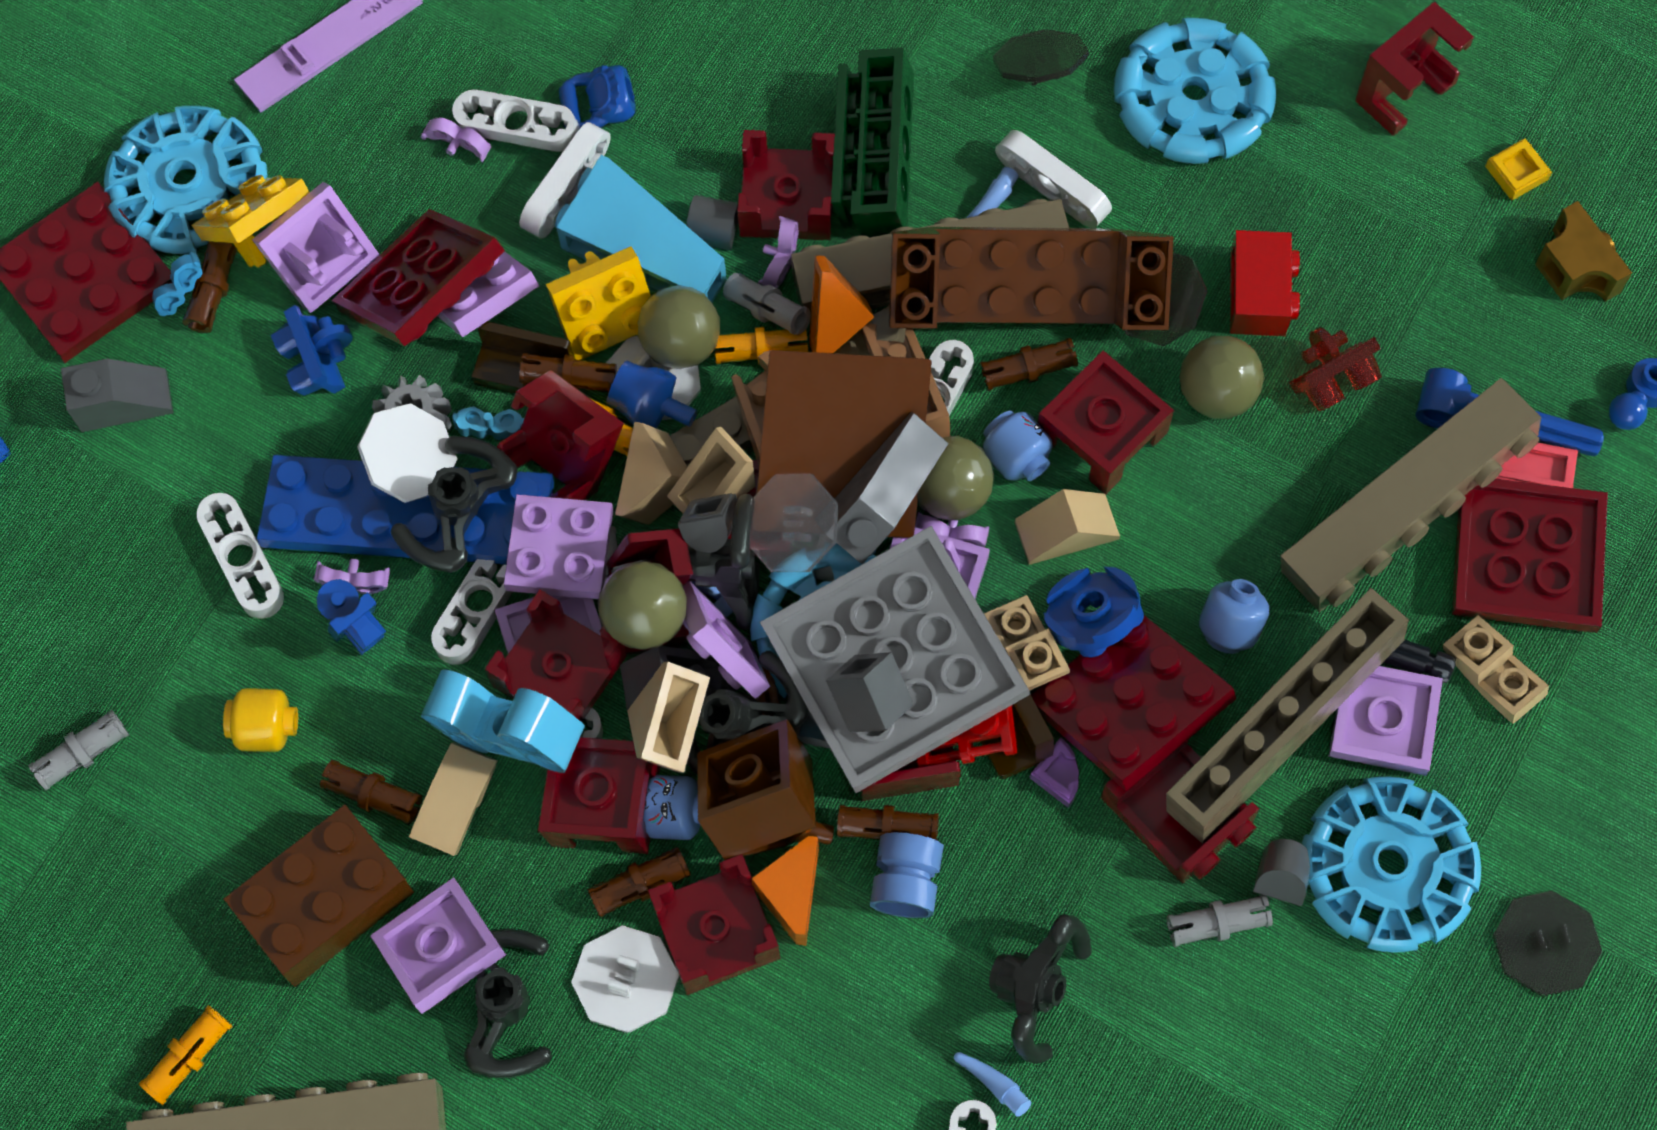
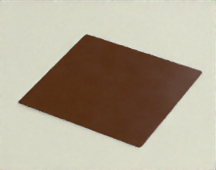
[754,350,932,538]

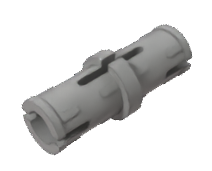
[723,273,811,335]
[28,709,129,791]
[1166,895,1273,947]

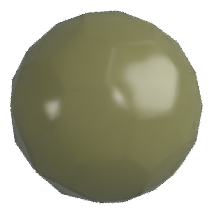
[638,285,720,369]
[1179,336,1264,419]
[917,436,994,521]
[598,561,687,650]

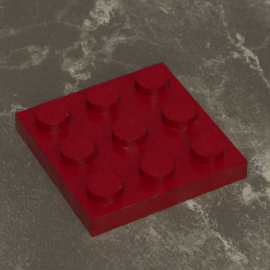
[0,182,172,363]
[332,209,505,347]
[1452,479,1608,633]
[1031,615,1236,791]

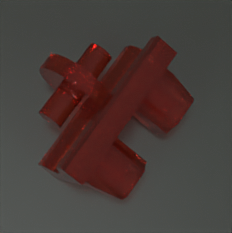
[1289,327,1382,411]

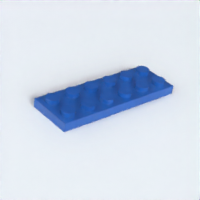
[257,455,554,565]

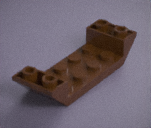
[889,227,1174,330]

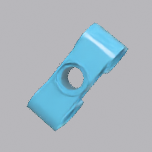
[421,669,585,773]

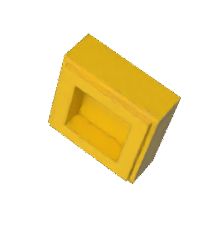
[1485,138,1552,201]

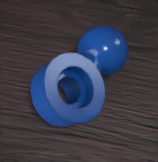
[1609,358,1657,430]

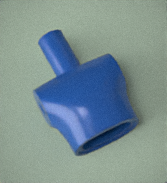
[606,360,698,428]

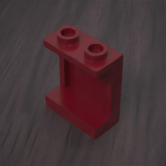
[1101,738,1259,884]

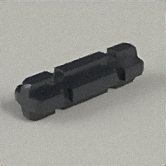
[1384,639,1456,683]

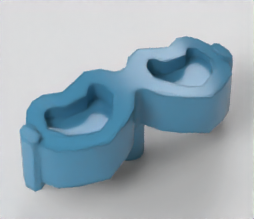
[152,251,203,317]

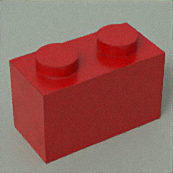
[1230,230,1300,336]

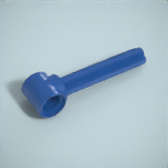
[1415,368,1604,457]

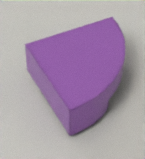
[1030,738,1079,808]

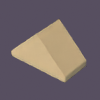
[615,422,687,525]
[667,427,755,514]
[1015,489,1120,565]
[627,662,710,773]

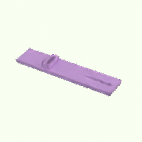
[234,0,423,113]

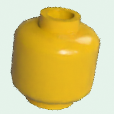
[223,688,299,752]

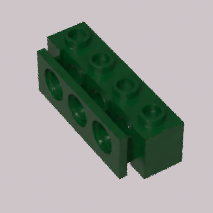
[831,47,914,238]

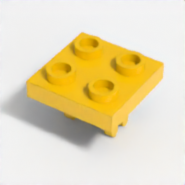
[192,175,310,268]
[546,246,651,360]

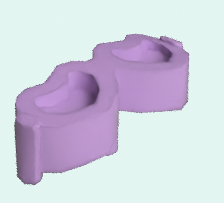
[420,118,491,163]
[758,216,799,288]
[915,512,990,547]
[314,559,390,594]

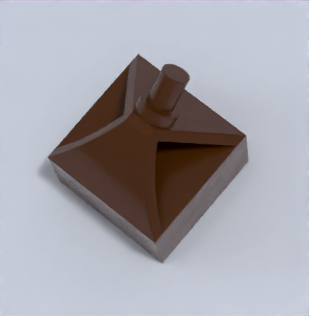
[697,719,834,860]

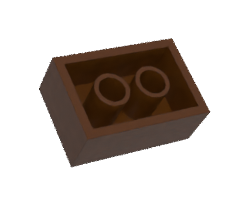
[224,805,414,987]

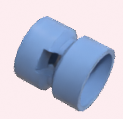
[870,832,943,918]

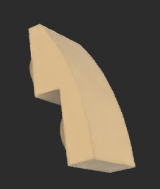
[984,595,1070,690]
[1443,615,1549,724]
[409,742,498,856]

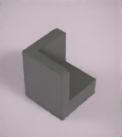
[826,652,913,732]

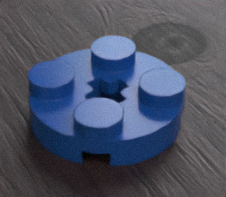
[1044,566,1144,658]

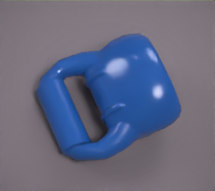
[558,65,636,128]

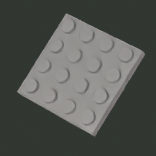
[760,526,1030,793]

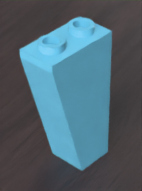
[555,155,727,303]

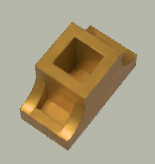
[1535,201,1632,302]

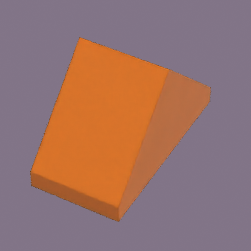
[809,255,874,353]
[752,836,819,946]

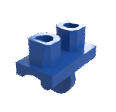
[271,305,353,396]
[316,579,386,655]

